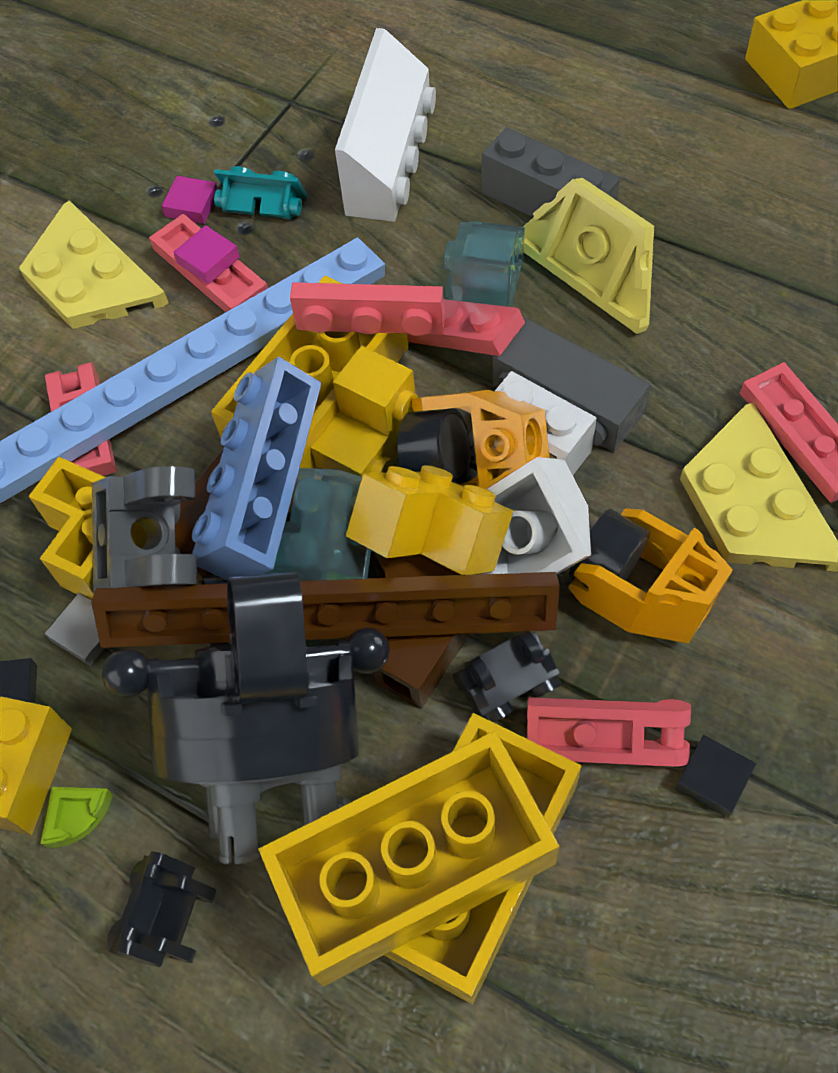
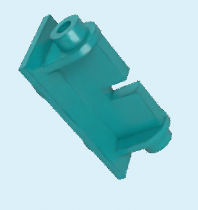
[214,166,308,220]

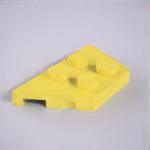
[507,178,654,334]
[19,201,169,329]
[680,402,838,572]

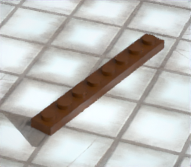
[91,572,560,648]

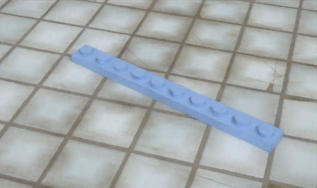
[0,237,385,503]

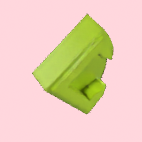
[40,787,113,849]

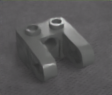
[92,466,197,591]

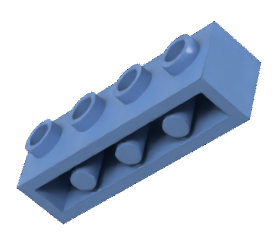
[192,356,321,581]

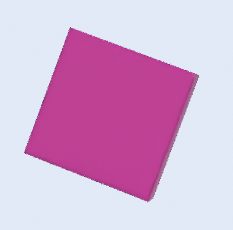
[161,176,218,224]
[173,225,240,284]

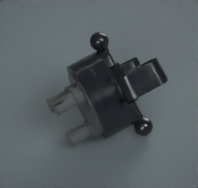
[102,572,390,864]

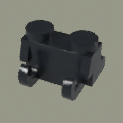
[452,630,561,723]
[107,851,217,968]

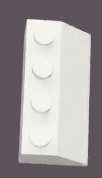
[335,28,436,222]

